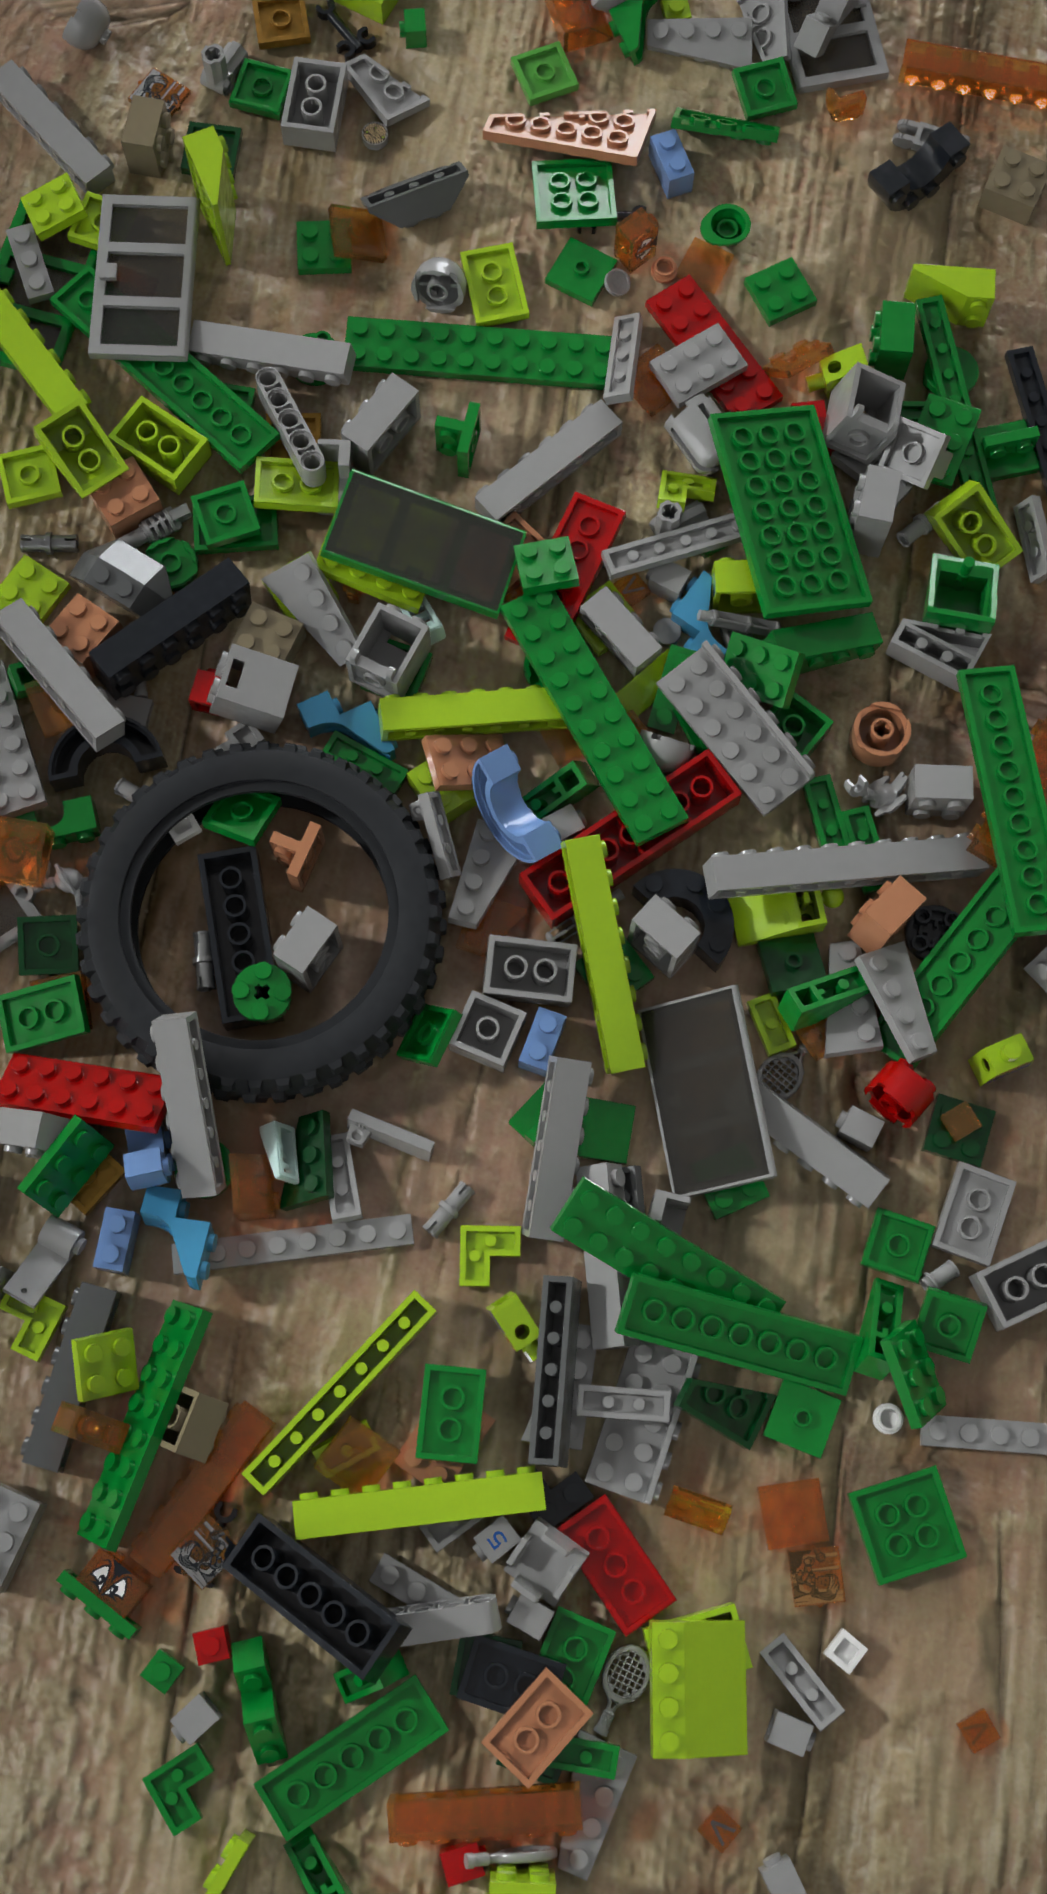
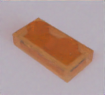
[663,1485,733,1535]

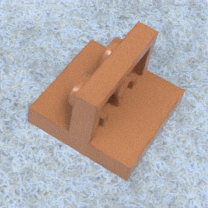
[269,821,325,893]

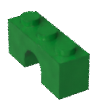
[6,795,102,856]

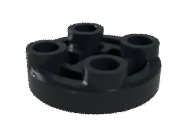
[905,905,959,961]

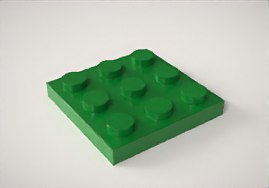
[531,158,617,229]
[847,1465,967,1586]

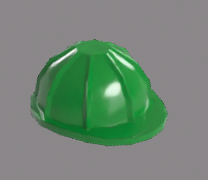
[700,203,751,246]

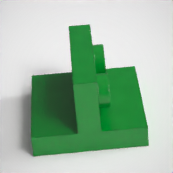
[435,401,481,478]
[978,419,1040,482]

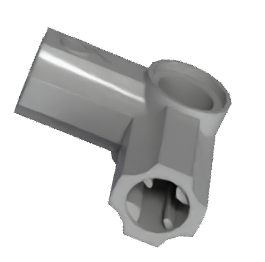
[200,41,248,96]
[649,500,709,535]

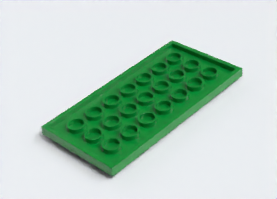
[708,405,873,619]

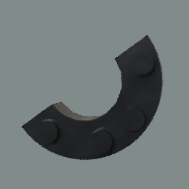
[868,121,970,212]
[48,716,168,792]
[631,868,734,973]

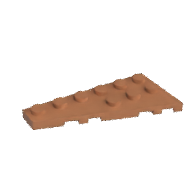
[483,109,656,166]

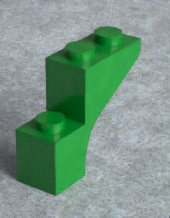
[608,0,658,66]
[231,1636,289,1765]

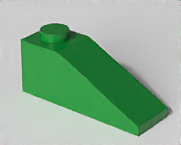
[522,760,600,819]
[777,966,870,1032]
[854,1277,904,1381]
[283,1826,353,1894]

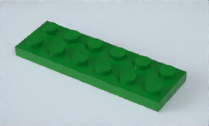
[253,1674,450,1842]

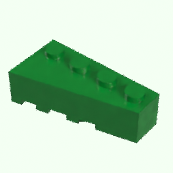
[764,612,883,674]

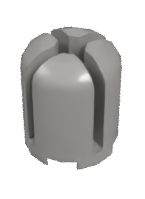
[664,393,722,475]

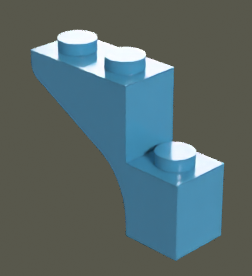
[670,571,727,661]
[297,690,398,761]
[140,1186,218,1290]

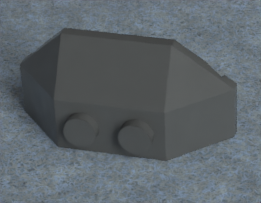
[360,161,469,228]
[69,539,173,618]

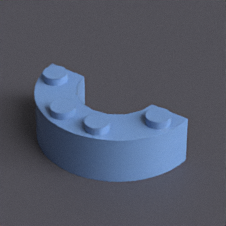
[472,744,562,863]
[123,1121,176,1191]

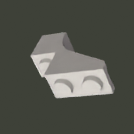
[793,0,860,58]

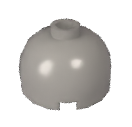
[62,0,112,50]
[411,257,467,314]
[640,729,696,776]

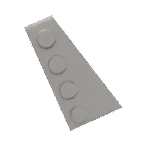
[261,551,358,666]
[557,1729,637,1881]

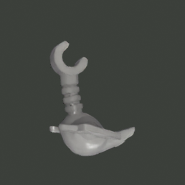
[844,772,908,817]
[12,864,84,908]

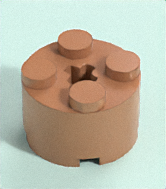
[849,702,911,767]

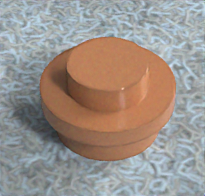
[651,256,678,284]

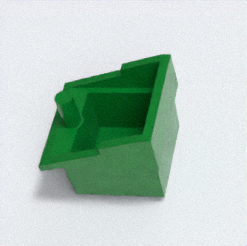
[922,553,1000,635]

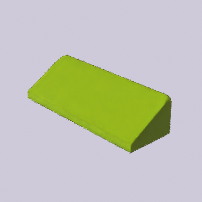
[616,649,669,722]

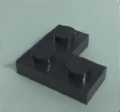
[529,1468,594,1527]

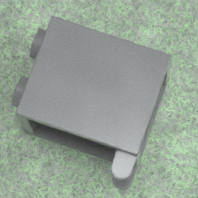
[823,362,906,465]
[345,602,431,697]
[206,643,299,734]

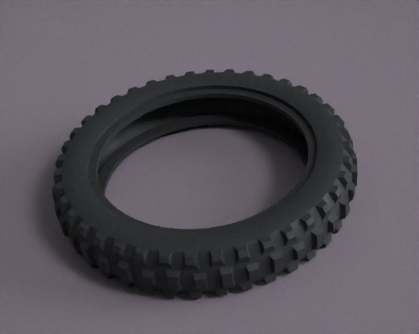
[75,741,447,1104]

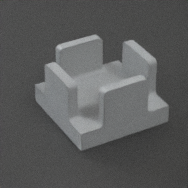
[878,416,953,490]
[504,1517,590,1607]

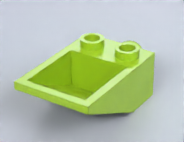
[727,888,845,947]

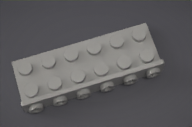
[656,640,816,817]
[0,660,49,822]
[584,1340,701,1505]

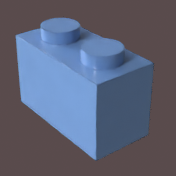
[648,129,694,199]
[518,1006,567,1077]
[93,1207,141,1276]

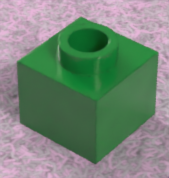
[399,8,427,49]

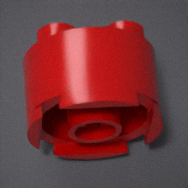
[864,1058,936,1128]

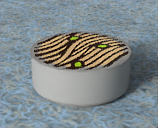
[362,122,389,150]

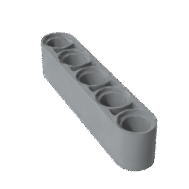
[255,367,327,487]
[388,1594,502,1647]

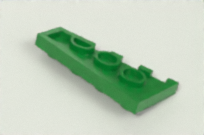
[671,107,780,146]

